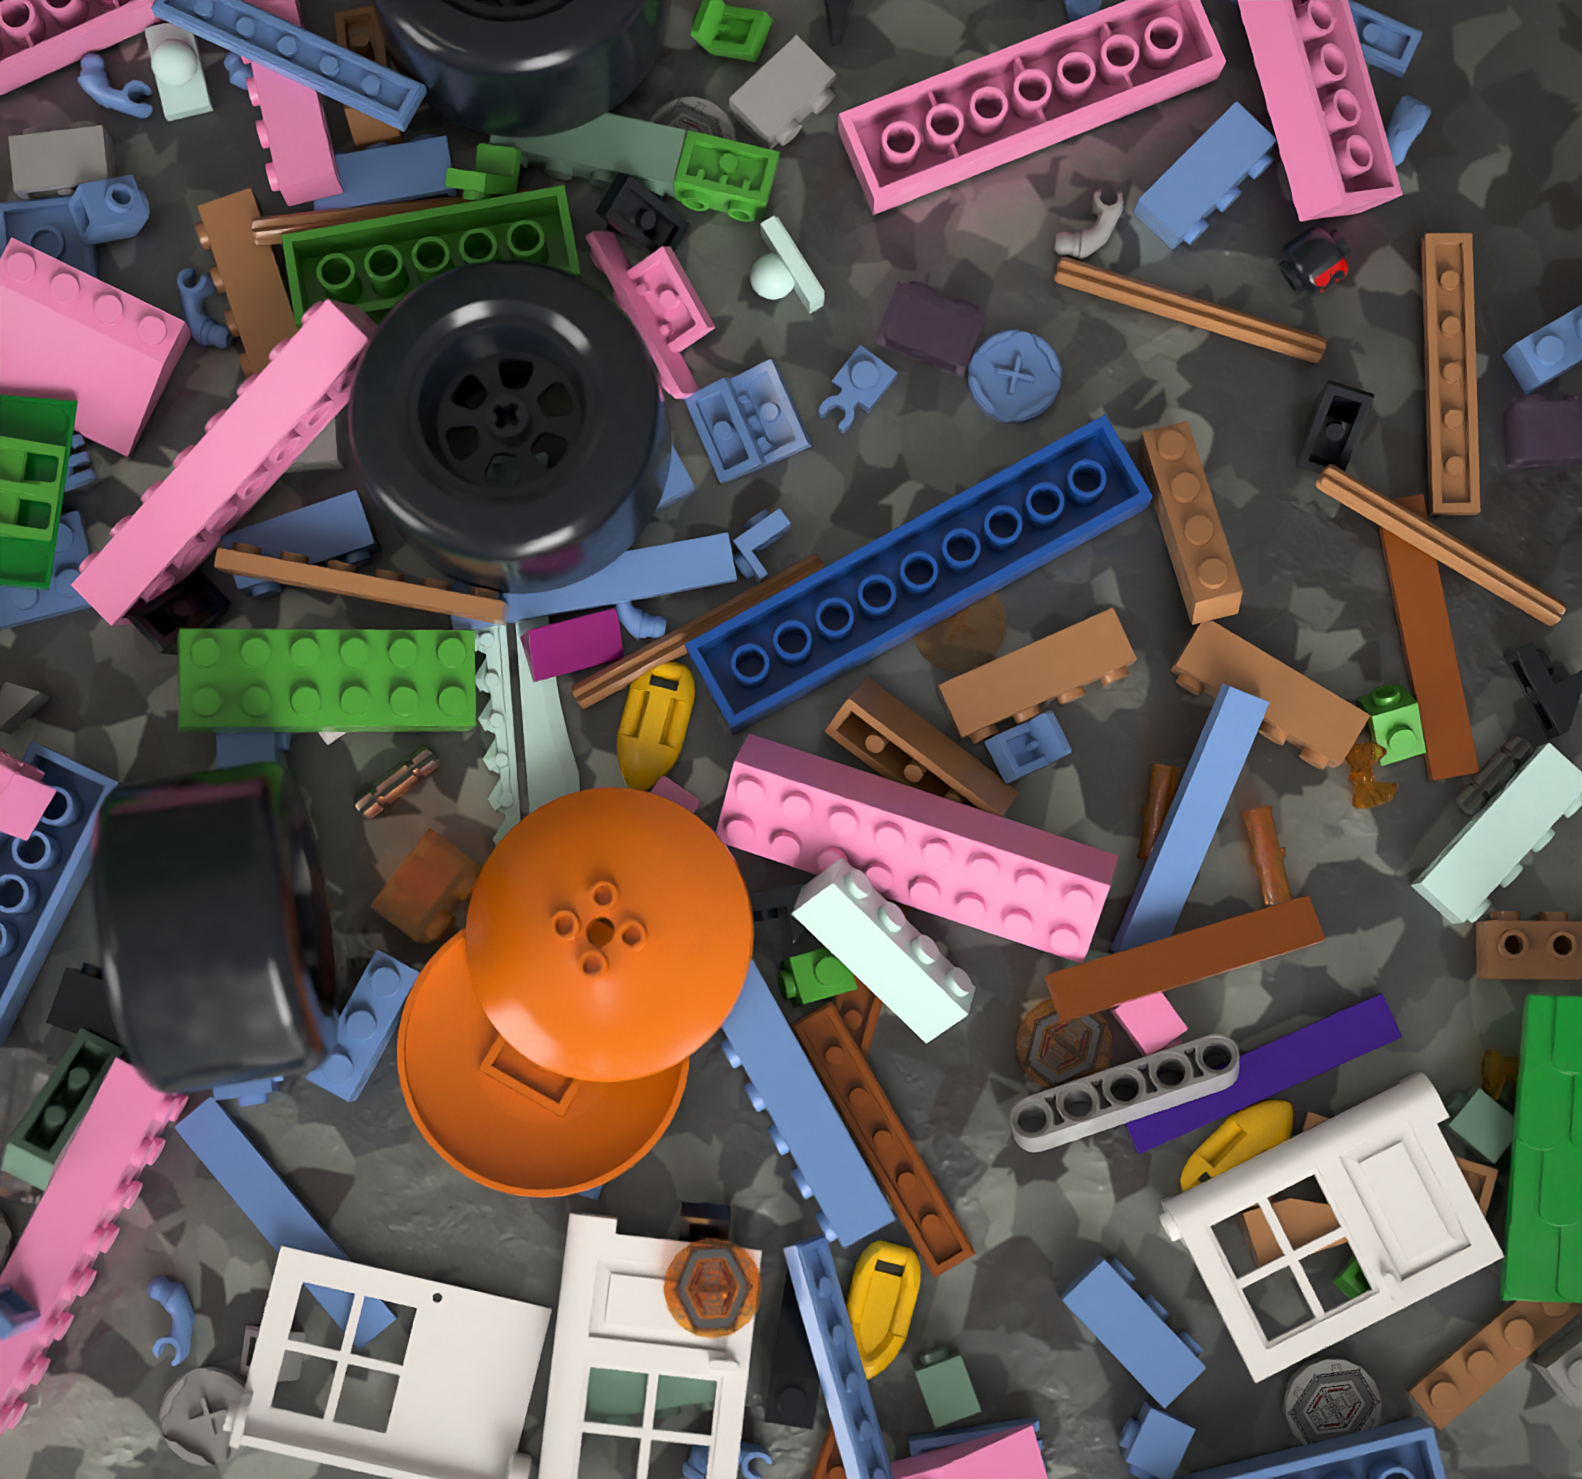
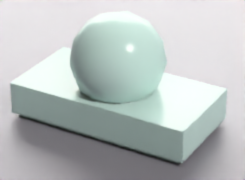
[144,22,214,121]
[750,215,825,314]

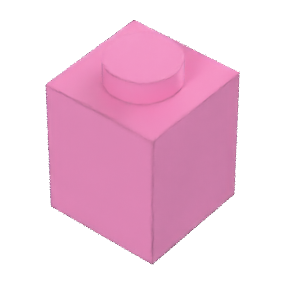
[1110,992,1188,1057]

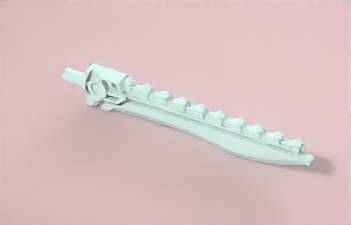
[475,419,580,846]

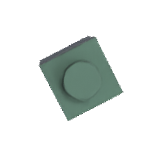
[1438,1087,1515,1163]
[913,1346,981,1428]

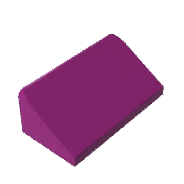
[520,608,624,683]

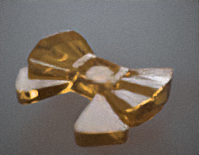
[1345,742,1398,809]
[1481,1049,1520,1101]

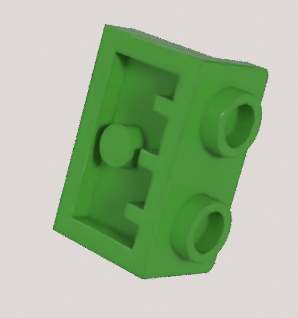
[674,130,780,222]

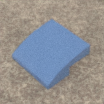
[684,359,813,484]

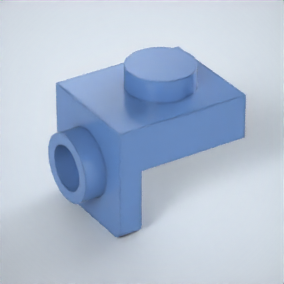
[733,508,791,583]
[985,710,1071,785]

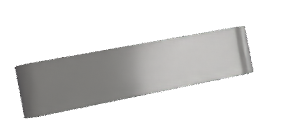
[1010,1034,1240,1153]

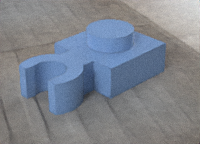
[818,344,898,433]

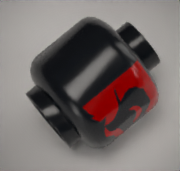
[1277,226,1351,297]

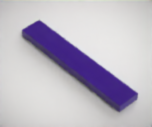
[1124,993,1402,1154]

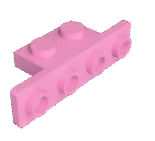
[585,231,716,399]

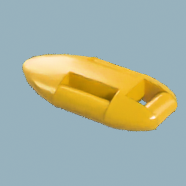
[616,661,695,791]
[1180,1099,1294,1192]
[845,1239,921,1380]

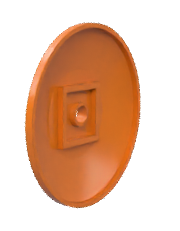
[465,787,754,1082]
[397,918,690,1198]

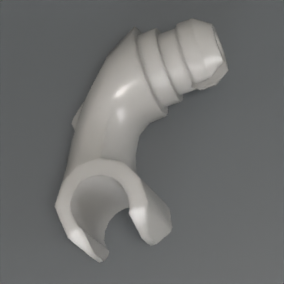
[1055,189,1124,260]

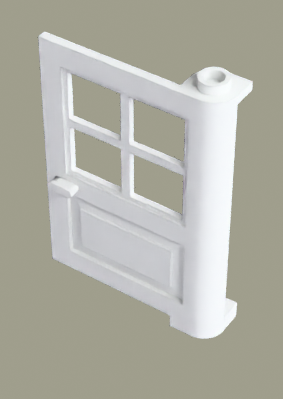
[1159,1072,1504,1383]
[538,1211,762,1479]
[223,1245,552,1479]

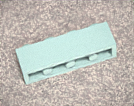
[1410,742,1582,924]
[792,857,976,1043]

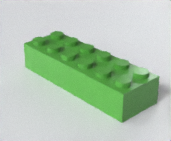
[281,185,582,330]
[177,629,476,733]

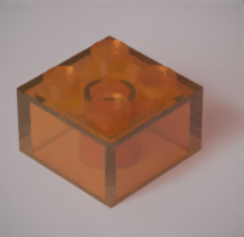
[370,827,484,944]

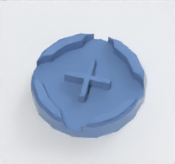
[968,329,1062,424]

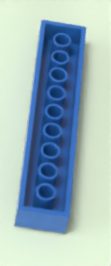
[684,414,1153,735]

